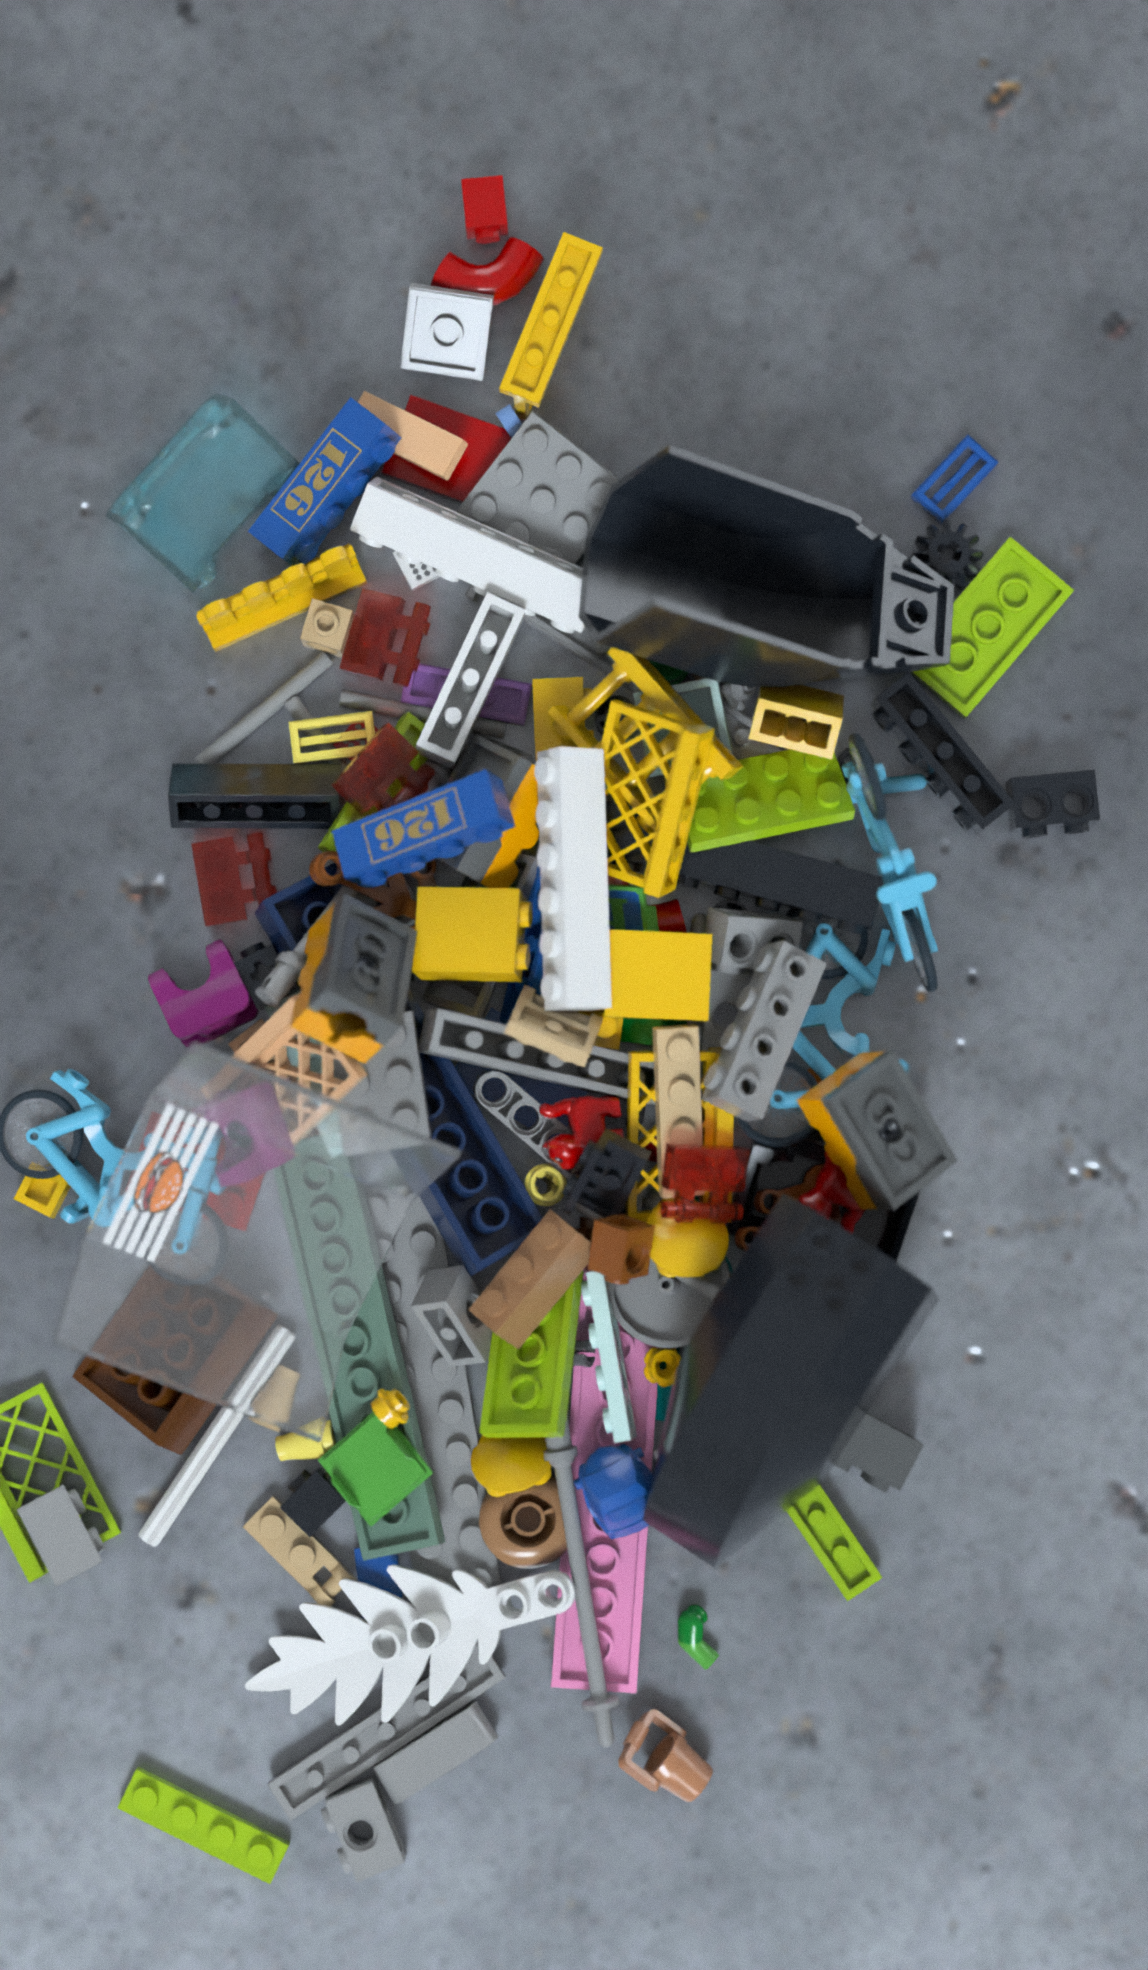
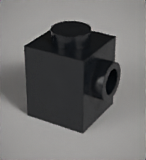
[280,1467,346,1538]

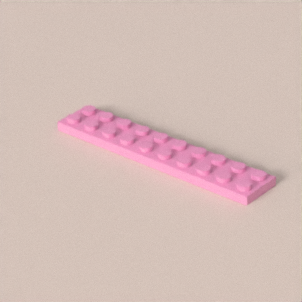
[551,1264,659,1693]

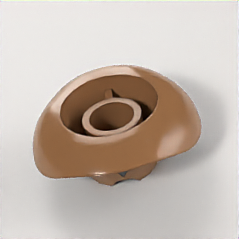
[479,1476,567,1569]

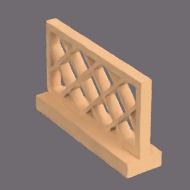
[202,993,368,1142]

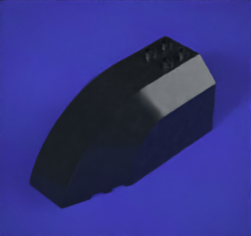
[579,445,954,687]
[643,1193,939,1569]

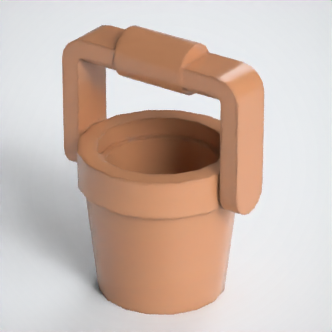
[618,1709,713,1803]

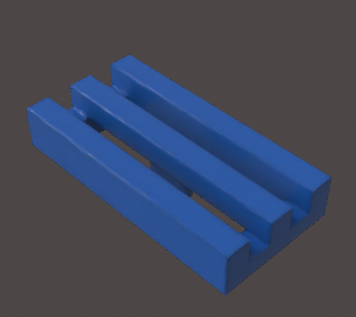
[910,434,998,525]

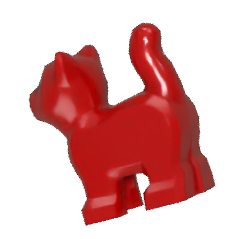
[539,1096,624,1170]
[797,1151,865,1234]

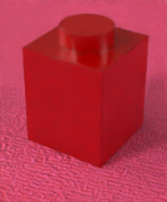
[461,175,508,244]

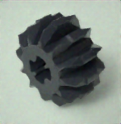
[911,520,983,589]

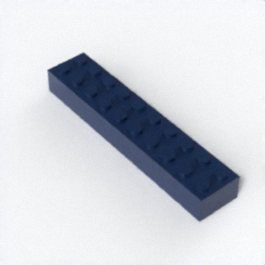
[254,863,543,1276]

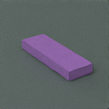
[401,661,532,726]

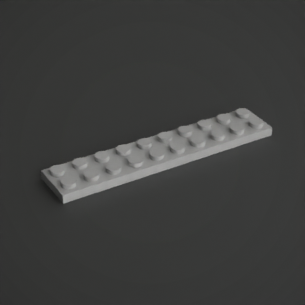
[364,1181,502,1590]

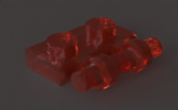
[339,588,431,688]
[331,723,435,814]
[191,832,277,927]
[660,1143,750,1224]

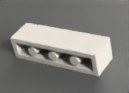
[415,592,526,770]

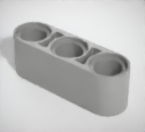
[371,1700,499,1804]

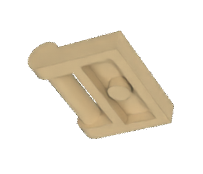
[504,984,603,1067]

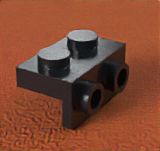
[563,1128,652,1217]

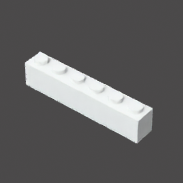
[350,477,585,633]
[535,747,612,1011]

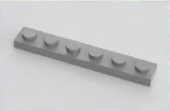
[267,1643,506,1821]

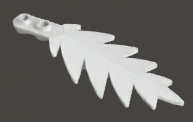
[245,1564,576,1725]

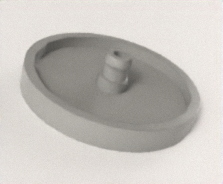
[607,1258,730,1348]

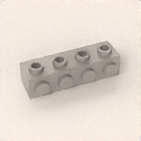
[701,941,827,1121]

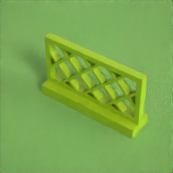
[0,1383,121,1583]

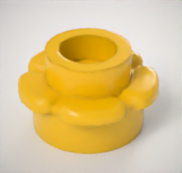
[643,1347,681,1387]
[371,1388,410,1429]

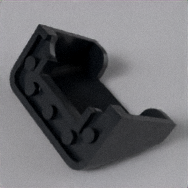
[727,1113,920,1262]

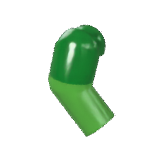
[677,1604,719,1670]

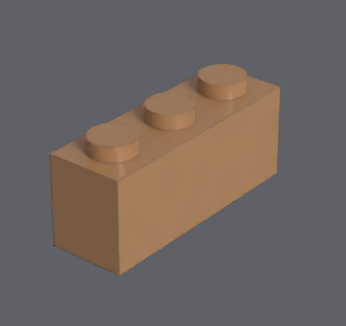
[468,1209,591,1349]

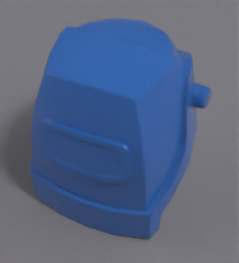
[574,1443,653,1540]

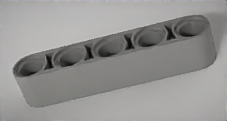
[473,1069,642,1215]

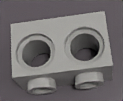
[705,907,803,974]

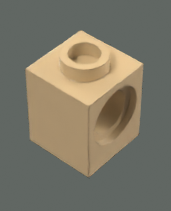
[300,598,356,658]

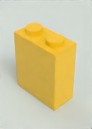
[749,684,844,759]
[412,887,533,982]
[603,929,712,1022]

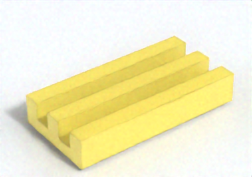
[288,711,378,764]

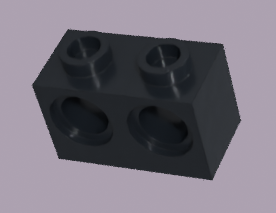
[1005,769,1100,838]

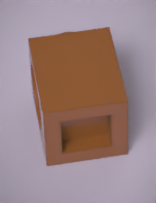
[588,1214,655,1284]

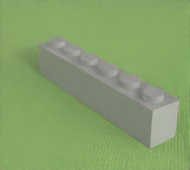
[419,1009,655,1107]

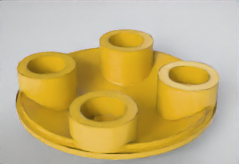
[646,1199,729,1278]
[471,1436,552,1497]

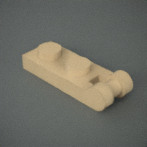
[243,1495,357,1607]

